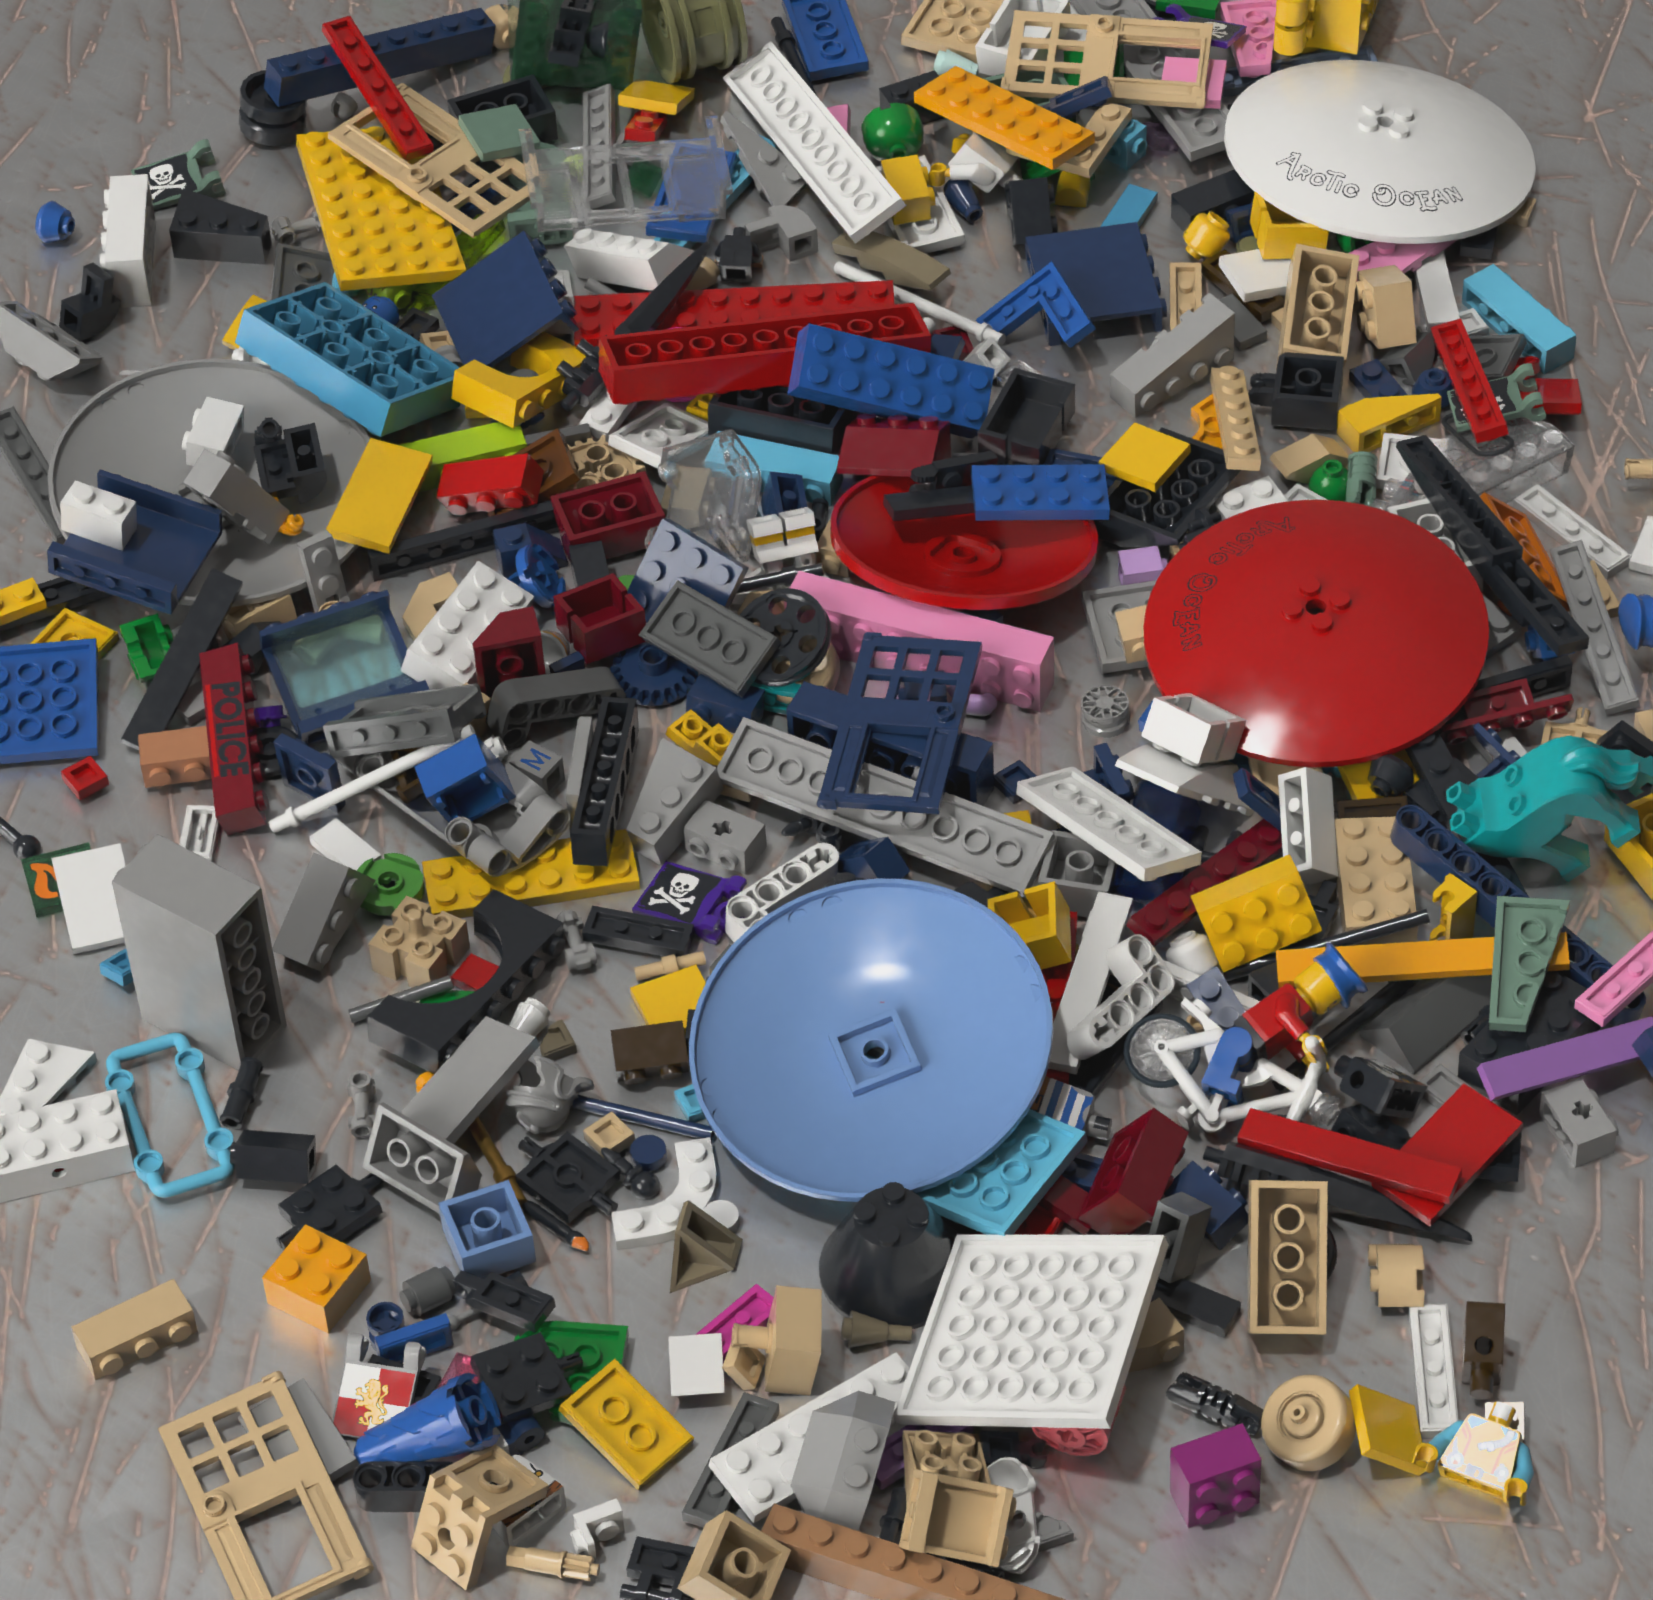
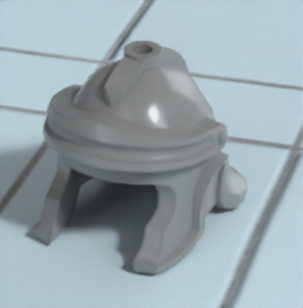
[506,1055,594,1134]

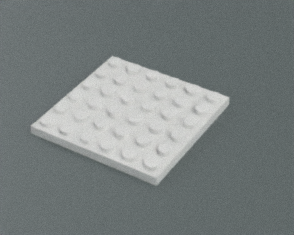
[894,1235,1169,1429]

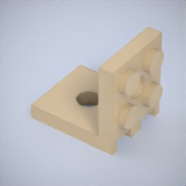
[411,1444,549,1590]

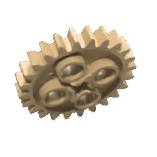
[548,435,646,501]

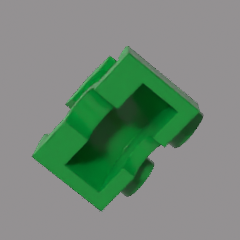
[119,613,174,684]

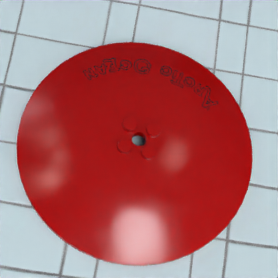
[1143,500,1489,768]

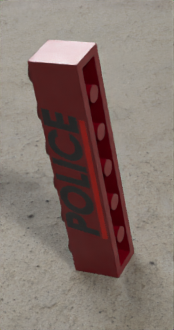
[199,642,269,835]

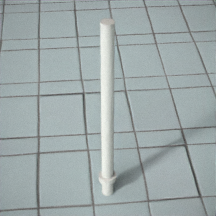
[834,261,1006,346]
[269,724,476,833]

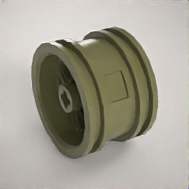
[637,0,748,83]

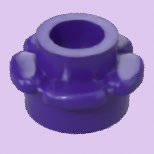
[256,705,287,727]

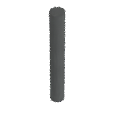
[348,975,454,1023]

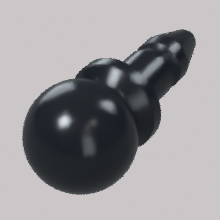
[781,814,823,836]
[601,1147,660,1200]

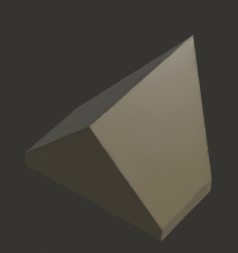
[670,1200,743,1293]

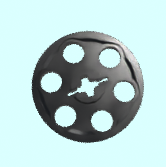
[739,588,832,687]

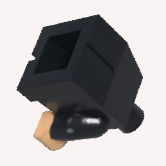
[714,227,764,282]

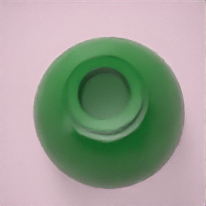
[1308,459,1352,501]

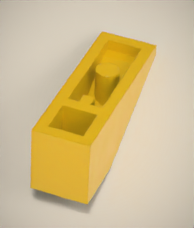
[1336,393,1442,452]

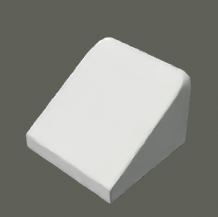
[963,336,1011,379]

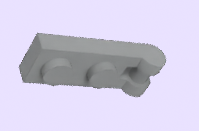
[297,530,350,613]

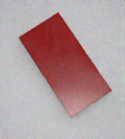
[1371,1083,1523,1227]

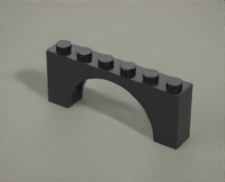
[367,889,565,1074]

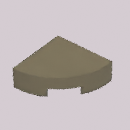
[540,1019,577,1061]

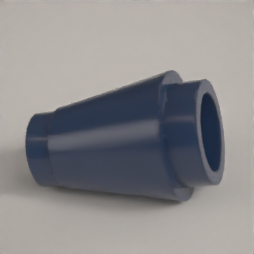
[943,179,983,222]

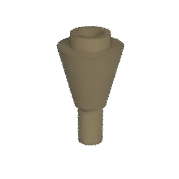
[841,1310,912,1348]

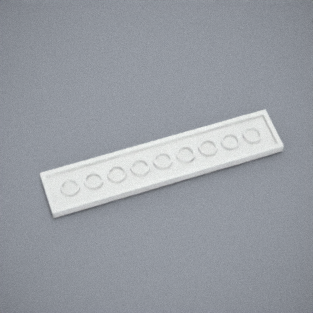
[722,41,906,244]

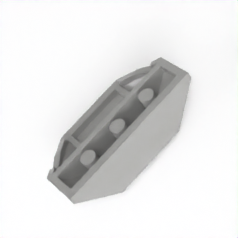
[0,301,102,381]
[790,1391,895,1531]

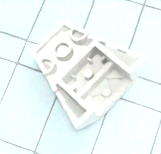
[1115,742,1254,816]

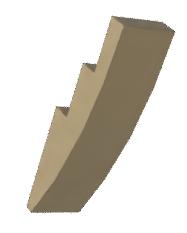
[831,231,951,291]

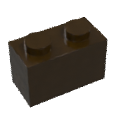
[610,1020,689,1085]

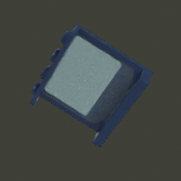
[259,590,430,747]

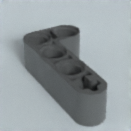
[486,667,626,750]

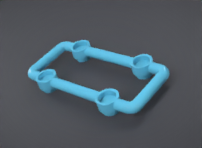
[105,1032,235,1198]

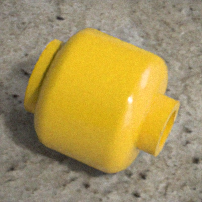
[1183,211,1230,260]

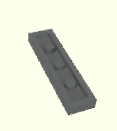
[682,1392,780,1528]

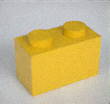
[881,154,935,225]

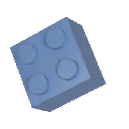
[438,1180,536,1278]

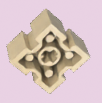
[368,895,470,988]

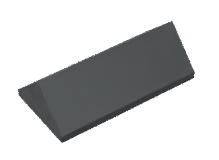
[1360,975,1492,1075]

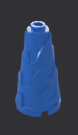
[354,1373,501,1465]

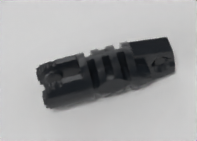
[1166,1372,1263,1435]

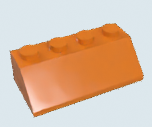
[1480,492,1570,617]

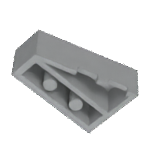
[183,449,290,544]
[272,853,376,972]

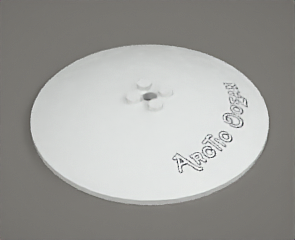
[1224,60,1536,244]

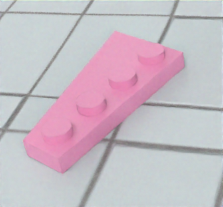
[1220,0,1277,78]
[1349,239,1459,282]

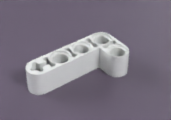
[725,843,839,943]
[1067,934,1175,1060]

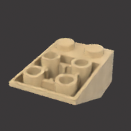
[902,1430,991,1508]

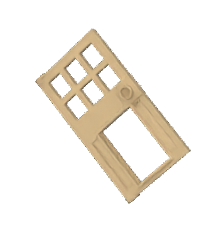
[1001,10,1213,109]
[328,83,552,238]
[158,1371,374,1600]

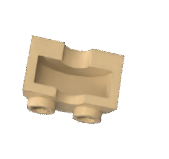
[1368,1244,1424,1307]

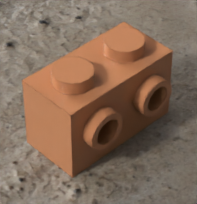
[138,726,212,788]

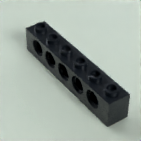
[570,697,639,866]

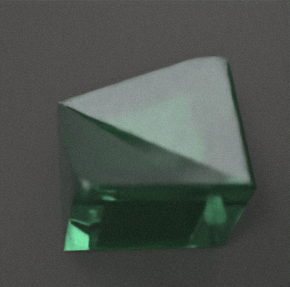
[620,156,664,198]

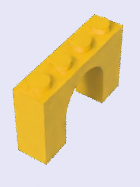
[451,331,586,428]

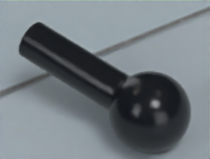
[0,817,41,861]

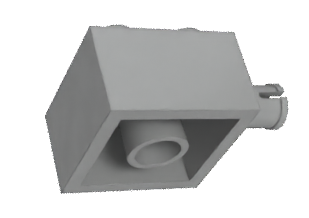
[1038,830,1121,917]

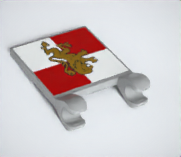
[332,1333,427,1439]

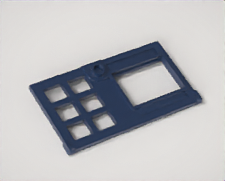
[817,632,982,814]

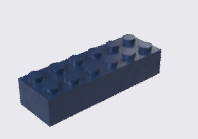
[786,681,994,806]

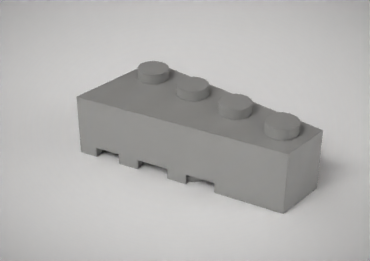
[1110,292,1235,418]

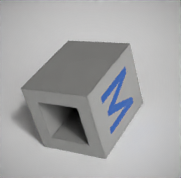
[509,740,565,796]

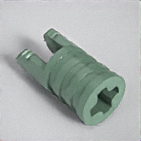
[1346,451,1378,508]

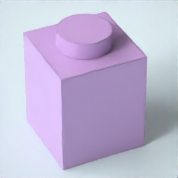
[1118,546,1168,585]

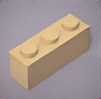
[71,1279,198,1380]

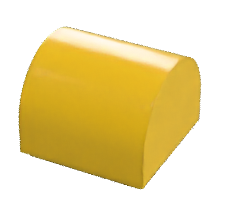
[1055,171,1090,208]

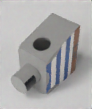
[1030,1076,1112,1153]

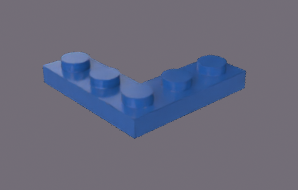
[976,261,1096,348]

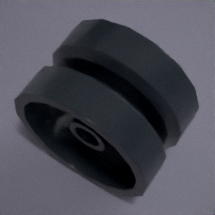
[239,70,307,146]

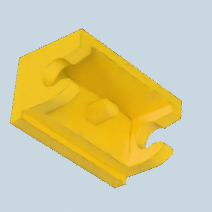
[1429,873,1477,941]

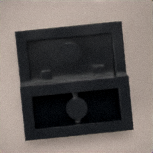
[253,423,327,504]

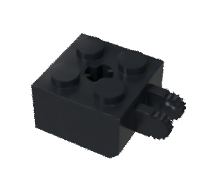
[1248,352,1344,430]

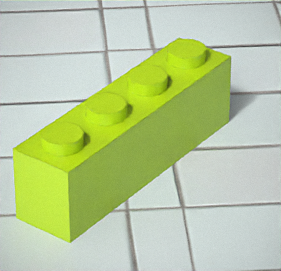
[399,422,527,493]

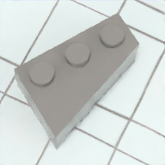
[626,738,724,866]

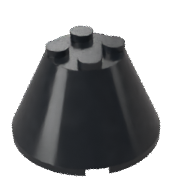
[819,1182,958,1329]

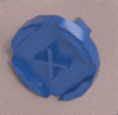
[508,544,566,608]

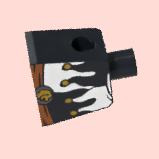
[1334,1055,1428,1119]

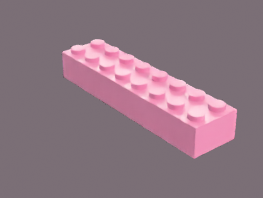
[784,571,1054,712]

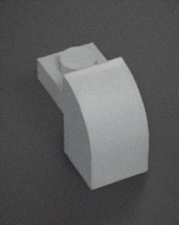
[744,205,818,261]

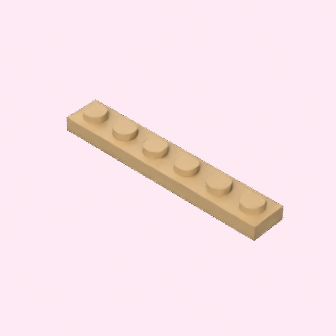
[1210,366,1261,471]

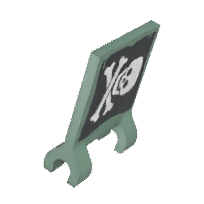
[131,139,226,211]
[1447,363,1546,433]

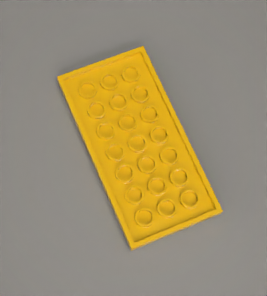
[296,126,466,291]

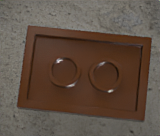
[487,428,580,517]

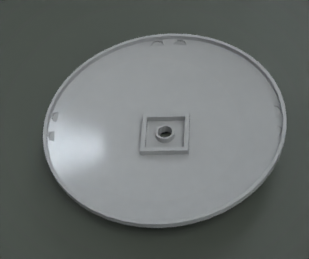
[48,359,370,606]

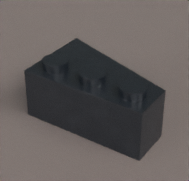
[169,188,272,265]

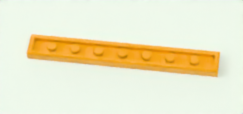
[1276,932,1570,988]

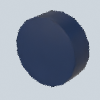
[630,1135,667,1171]

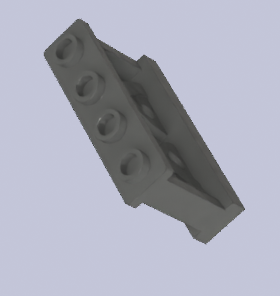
[323,684,486,758]

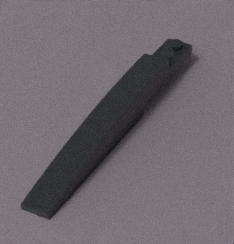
[1396,435,1589,656]

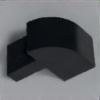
[59,263,121,341]

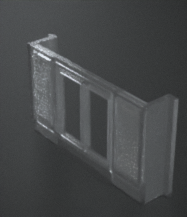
[519,116,733,232]

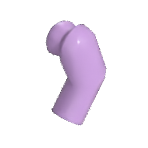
[946,685,997,716]

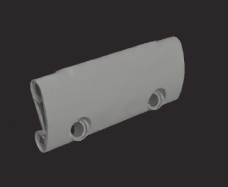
[334,751,571,877]

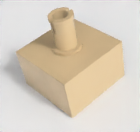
[731,1285,822,1396]

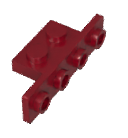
[1438,678,1574,745]

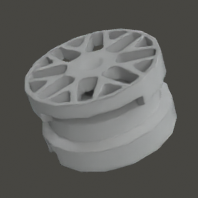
[1081,685,1130,738]

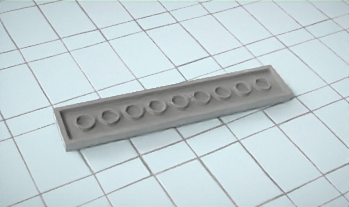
[1069,0,1229,162]
[717,717,1055,898]

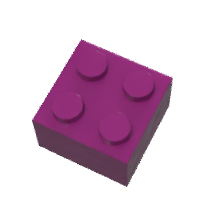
[1170,1423,1262,1528]

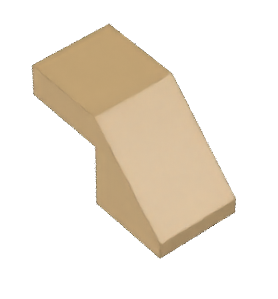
[1269,434,1348,484]

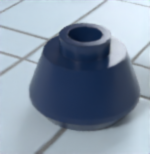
[1411,368,1454,409]

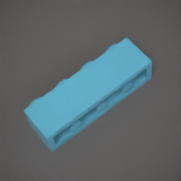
[1462,264,1576,374]
[705,431,843,506]

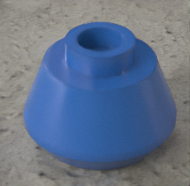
[35,201,75,243]

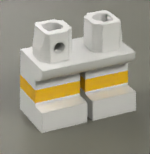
[746,507,819,574]

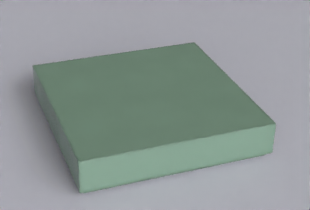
[458,104,540,162]

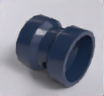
[366,1302,405,1351]

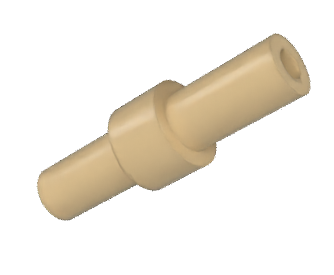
[634,951,706,981]

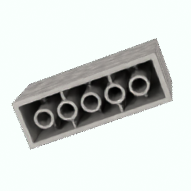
[112,834,287,1071]

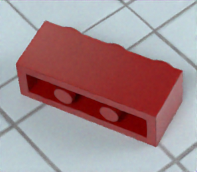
[436,453,544,515]

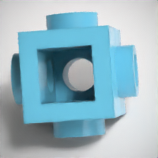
[1104,119,1147,170]

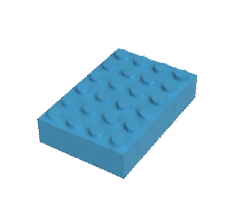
[235,282,461,437]

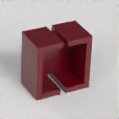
[553,573,646,664]

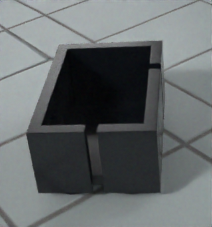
[978,368,1075,465]

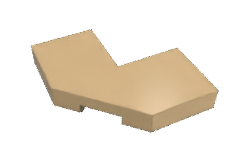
[402,572,458,641]

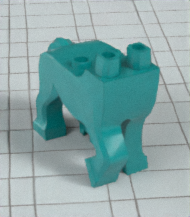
[1446,736,1653,882]

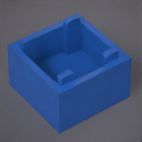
[414,734,516,822]

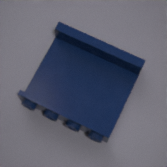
[1025,222,1167,346]
[432,231,579,368]
[47,469,222,615]

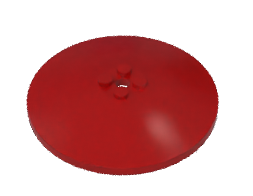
[830,475,1098,610]

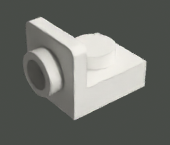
[570,1498,625,1562]

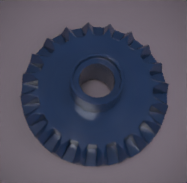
[610,642,699,706]

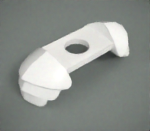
[987,1457,1041,1574]

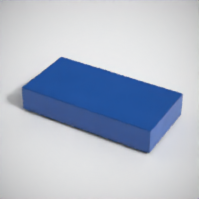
[374,1313,454,1363]

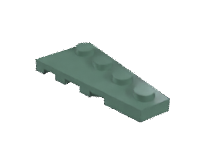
[1489,896,1570,1032]

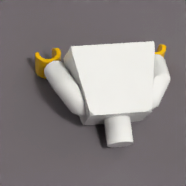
[928,132,1023,193]

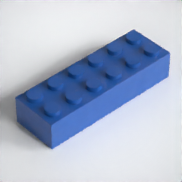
[787,323,995,439]

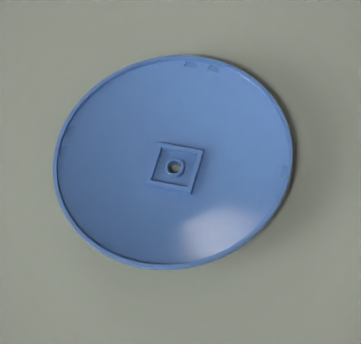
[689,878,1054,1202]

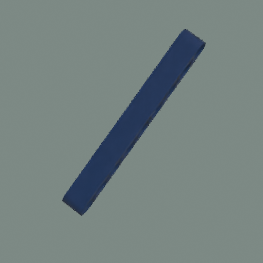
[1390,805,1646,1026]

